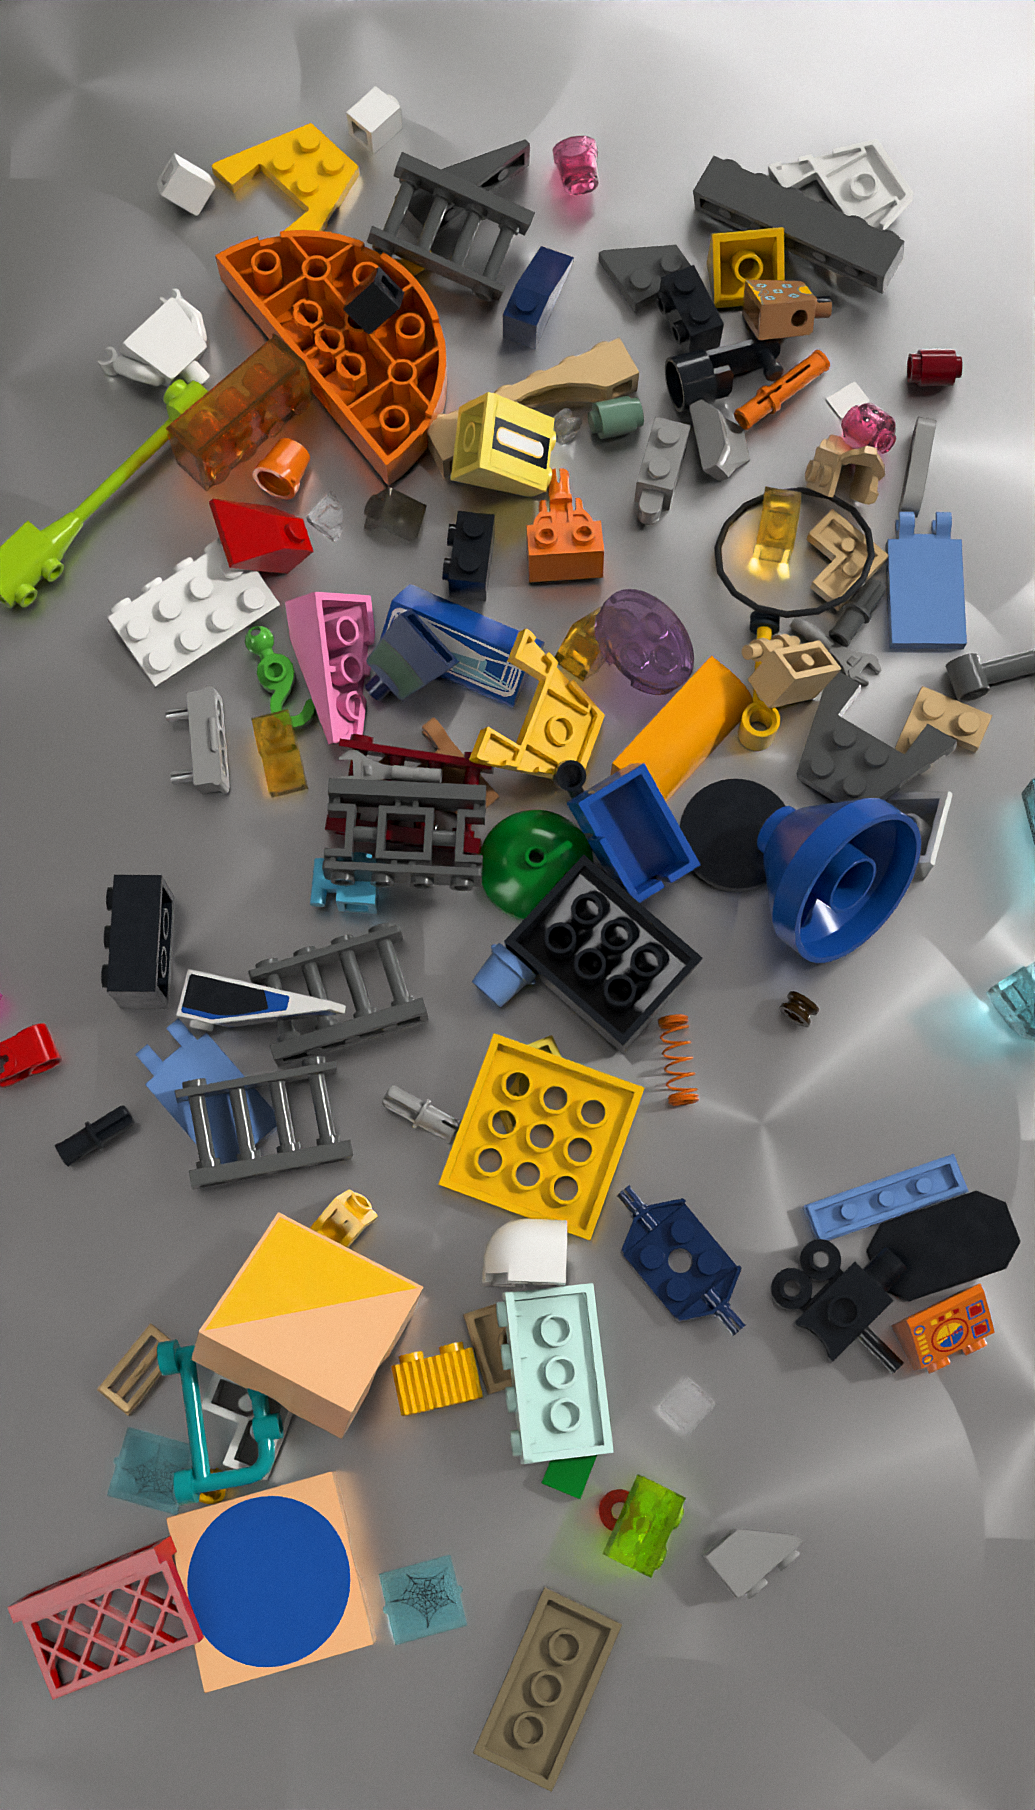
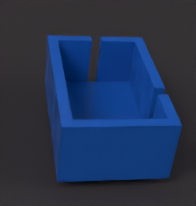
[566,763,701,903]

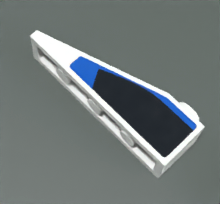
[177,969,346,1032]

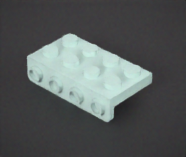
[496,1283,614,1464]

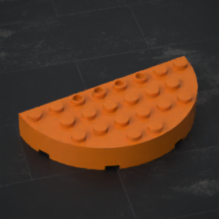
[215,230,448,486]

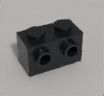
[656,265,724,353]
[442,511,495,601]

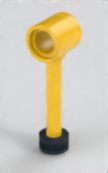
[738,611,780,751]

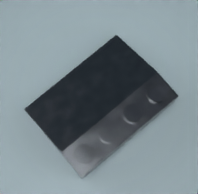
[504,855,703,1053]

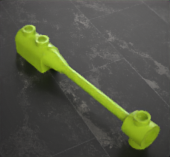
[0,379,218,609]

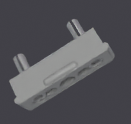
[166,685,230,794]

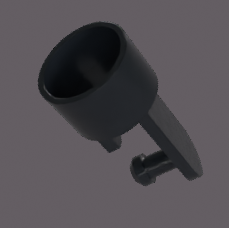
[665,338,784,412]

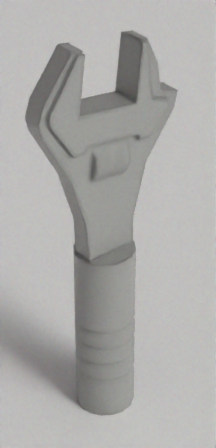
[789,617,882,686]
[338,749,442,783]

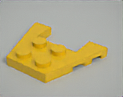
[211,123,360,231]
[469,628,605,779]

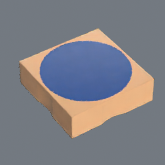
[166,1471,376,1693]

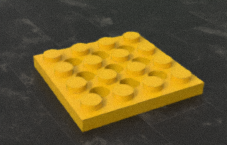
[438,1033,644,1241]

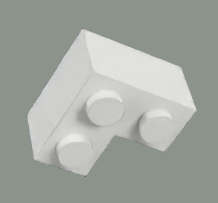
[201,1372,293,1480]

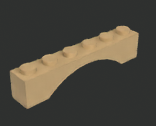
[427,337,639,477]

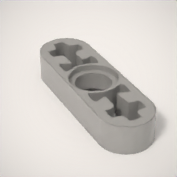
[898,416,937,518]

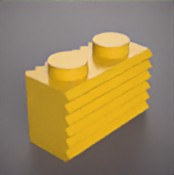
[391,1342,483,1417]

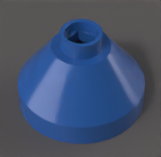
[757,798,921,963]

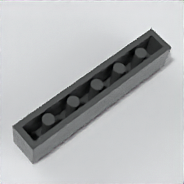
[693,155,905,294]

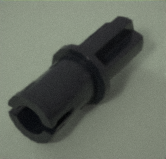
[55,1105,134,1167]

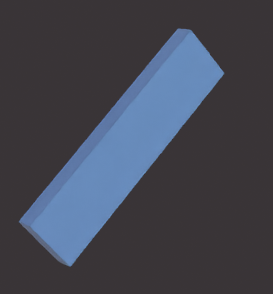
[802,1154,969,1241]

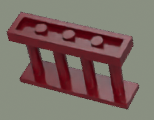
[325,734,494,855]

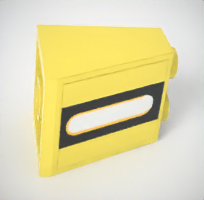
[451,392,556,497]

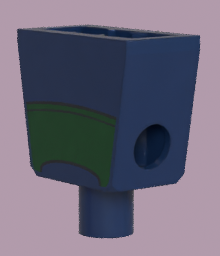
[365,608,459,701]

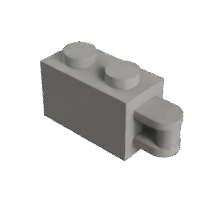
[634,417,691,525]

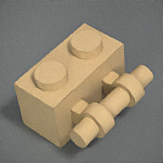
[741,634,841,709]

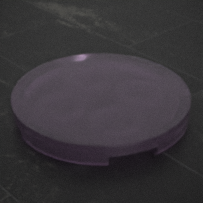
[595,589,694,695]

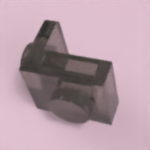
[364,487,427,542]

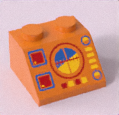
[891,1284,995,1374]

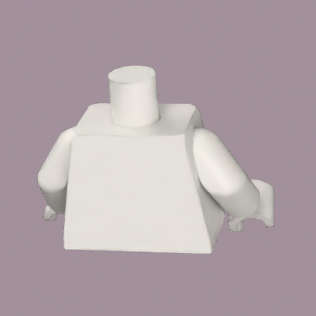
[97,288,211,388]

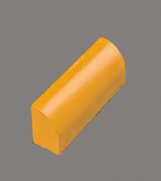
[610,655,753,802]

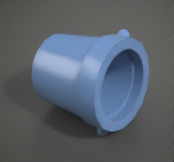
[472,943,536,1008]

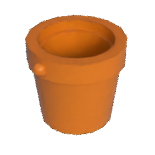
[252,438,310,500]

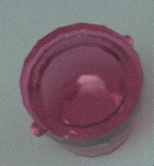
[552,136,599,196]

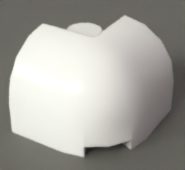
[482,1218,567,1288]

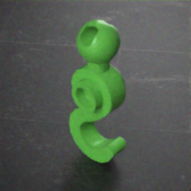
[244,626,316,730]

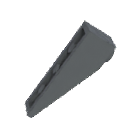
[395,139,530,239]

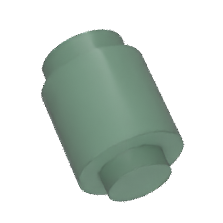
[588,396,644,439]

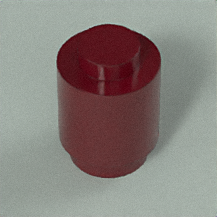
[907,349,963,387]

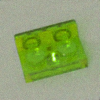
[602,1474,686,1578]

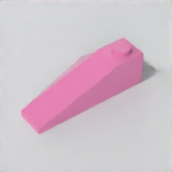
[285,592,375,744]

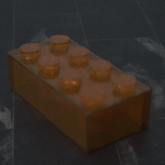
[166,334,313,492]

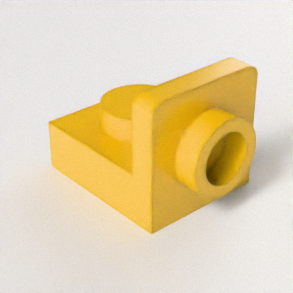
[310,1189,378,1248]

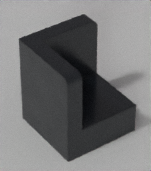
[343,267,405,334]

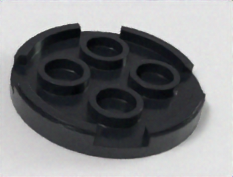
[679,779,785,892]

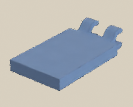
[885,512,967,649]
[135,1018,277,1164]

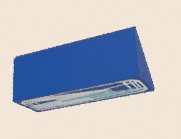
[380,584,545,708]

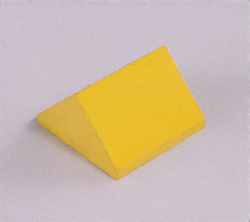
[707,227,785,308]

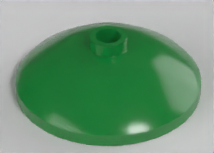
[480,810,593,921]

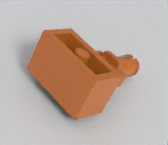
[526,468,604,582]

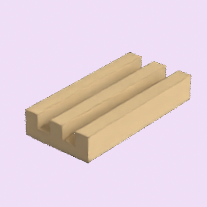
[97,1323,171,1416]

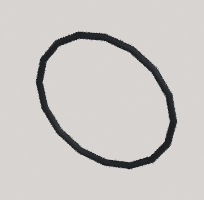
[714,487,875,618]

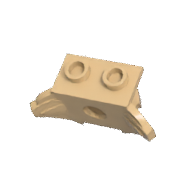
[805,434,885,505]

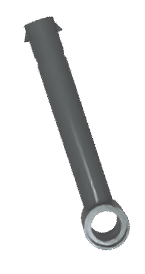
[945,649,1035,702]

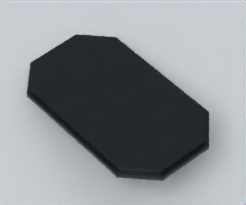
[866,1190,1021,1302]

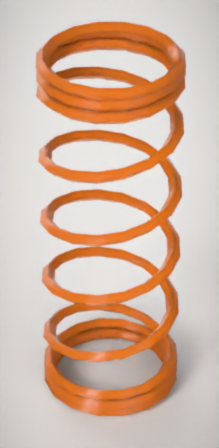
[658,1014,699,1106]

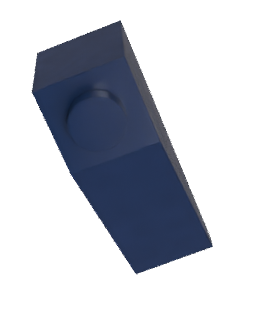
[503,246,574,349]

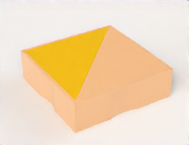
[191,1212,423,1439]

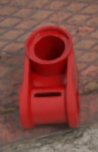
[0,1023,62,1088]

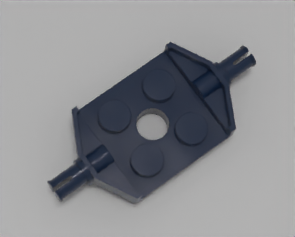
[617,1185,746,1336]

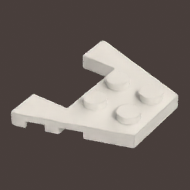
[768,139,914,279]

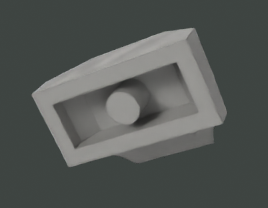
[689,399,750,482]

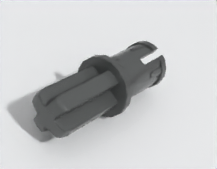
[829,578,886,647]

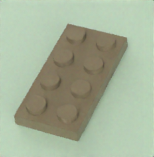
[473,1587,622,1792]

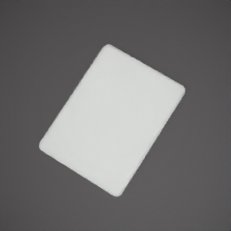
[826,381,870,418]

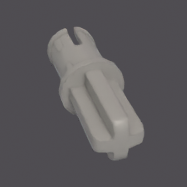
[382,1085,461,1143]

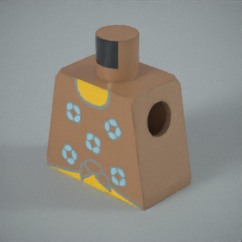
[742,280,832,340]

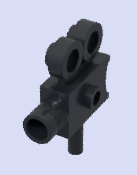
[771,1239,908,1374]

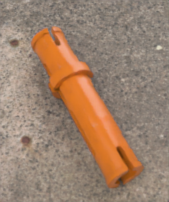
[734,350,830,430]

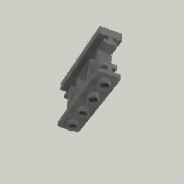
[322,778,486,891]

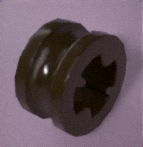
[779,991,819,1027]

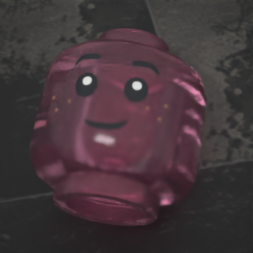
[841,402,896,454]

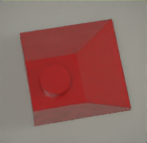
[209,498,314,574]

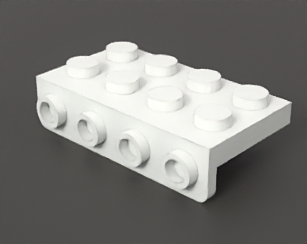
[108,538,280,688]

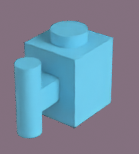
[310,852,379,914]

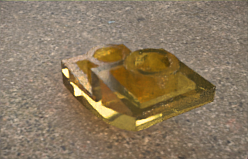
[251,709,309,798]

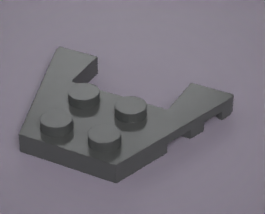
[796,672,957,802]

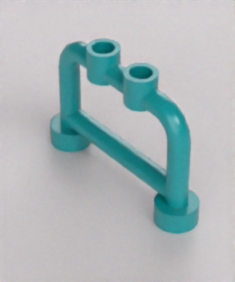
[157,1339,284,1506]

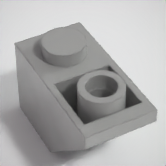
[702,1528,803,1599]

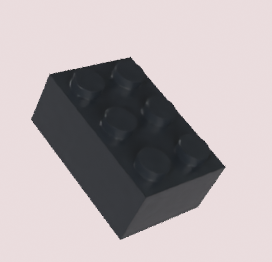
[101,875,174,1009]

